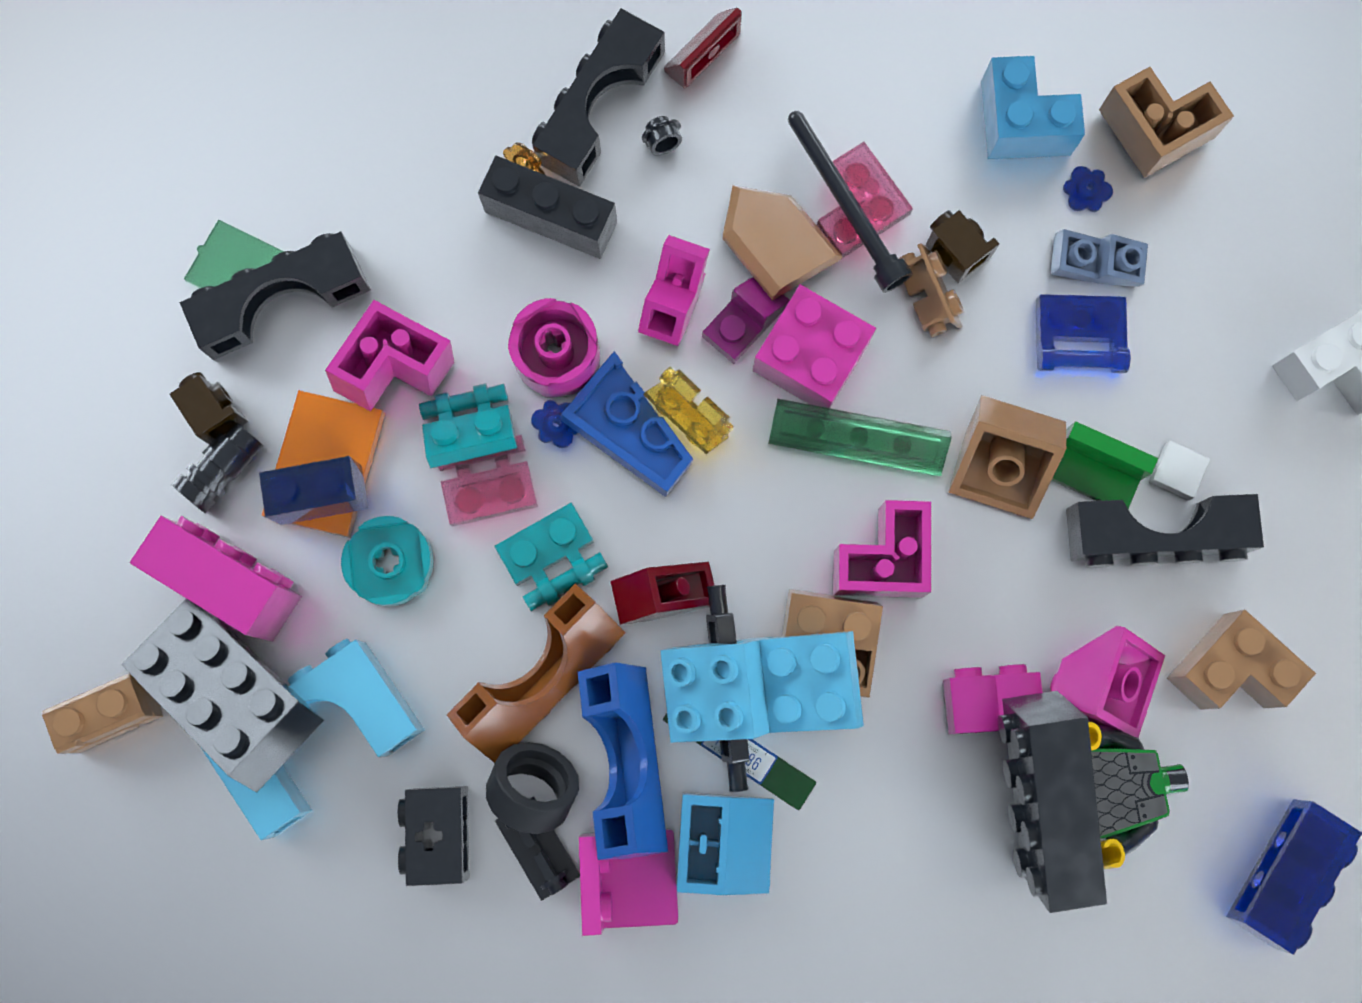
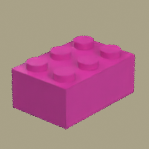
[129,516,302,642]

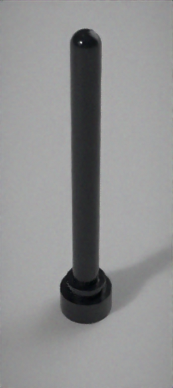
[788,111,913,293]

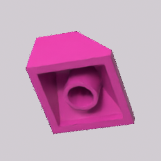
[1050,626,1166,738]

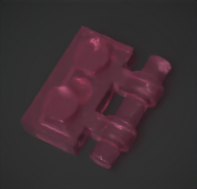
[438,434,538,527]

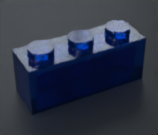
[1226,799,1362,955]

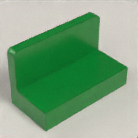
[1051,421,1159,509]

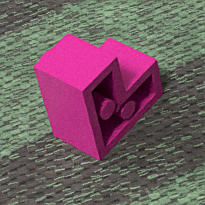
[325,300,455,411]
[833,500,931,598]

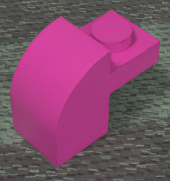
[638,235,710,346]

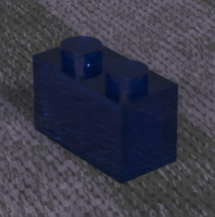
[259,456,368,525]

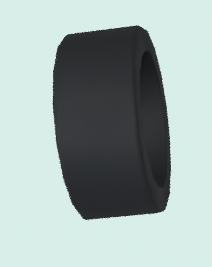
[486,742,579,834]

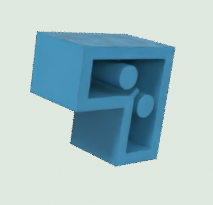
[981,56,1085,159]

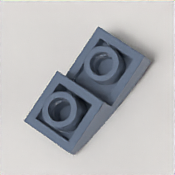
[1051,229,1148,287]

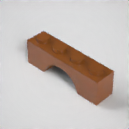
[446,583,626,763]

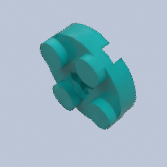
[341,516,434,606]

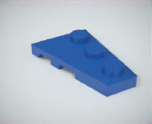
[561,351,693,497]

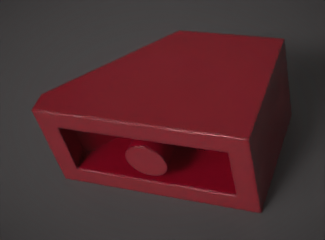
[610,561,715,625]

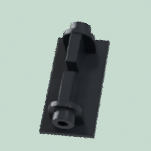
[495,796,580,901]

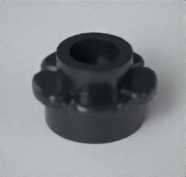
[642,116,682,155]

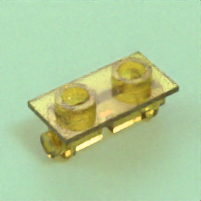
[643,366,734,455]

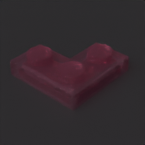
[817,142,913,258]

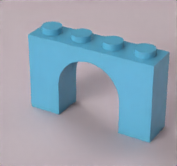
[201,639,425,840]

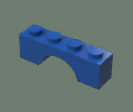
[578,662,669,860]

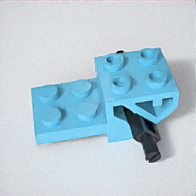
[660,585,864,792]

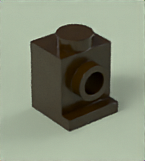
[925,210,999,283]
[169,372,248,445]

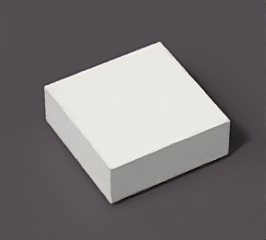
[1149,440,1211,500]

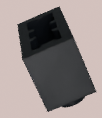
[397,786,469,886]

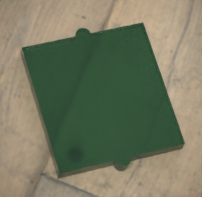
[184,219,284,288]

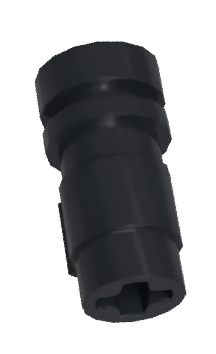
[171,423,263,514]

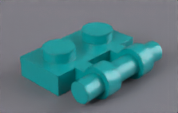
[419,383,517,469]
[494,502,608,611]

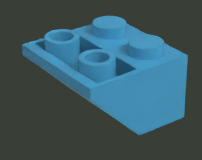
[677,793,774,895]

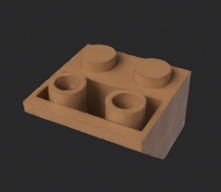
[782,589,883,698]

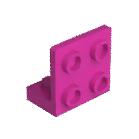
[579,829,678,936]

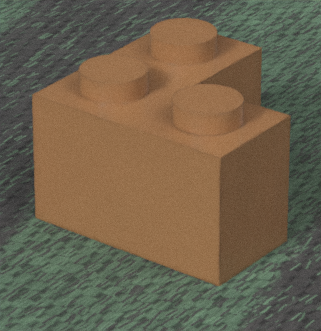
[1099,67,1234,178]
[1166,609,1316,710]

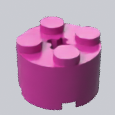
[508,298,600,398]

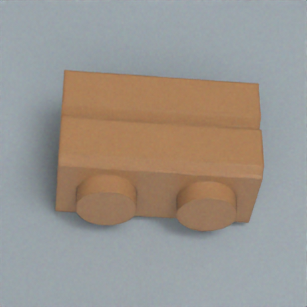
[42,673,163,754]

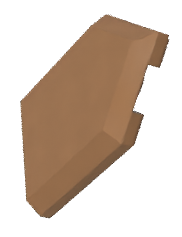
[722,185,842,301]

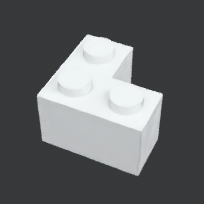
[1272,310,1362,415]

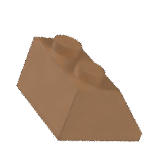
[949,395,1066,519]

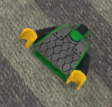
[1088,722,1189,869]

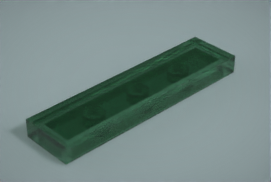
[768,398,952,476]

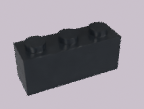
[478,155,617,259]

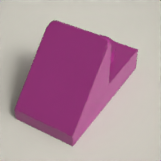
[702,277,790,364]

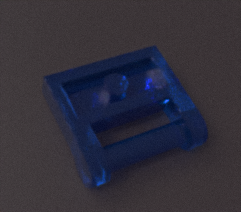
[1036,294,1131,373]

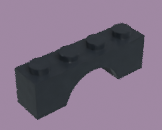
[532,8,665,187]
[179,231,371,360]
[1066,494,1264,568]

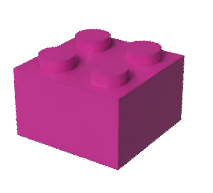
[752,284,876,414]

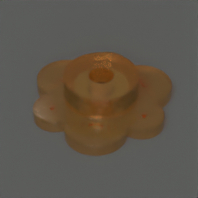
[503,142,545,175]

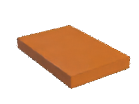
[261,390,386,538]

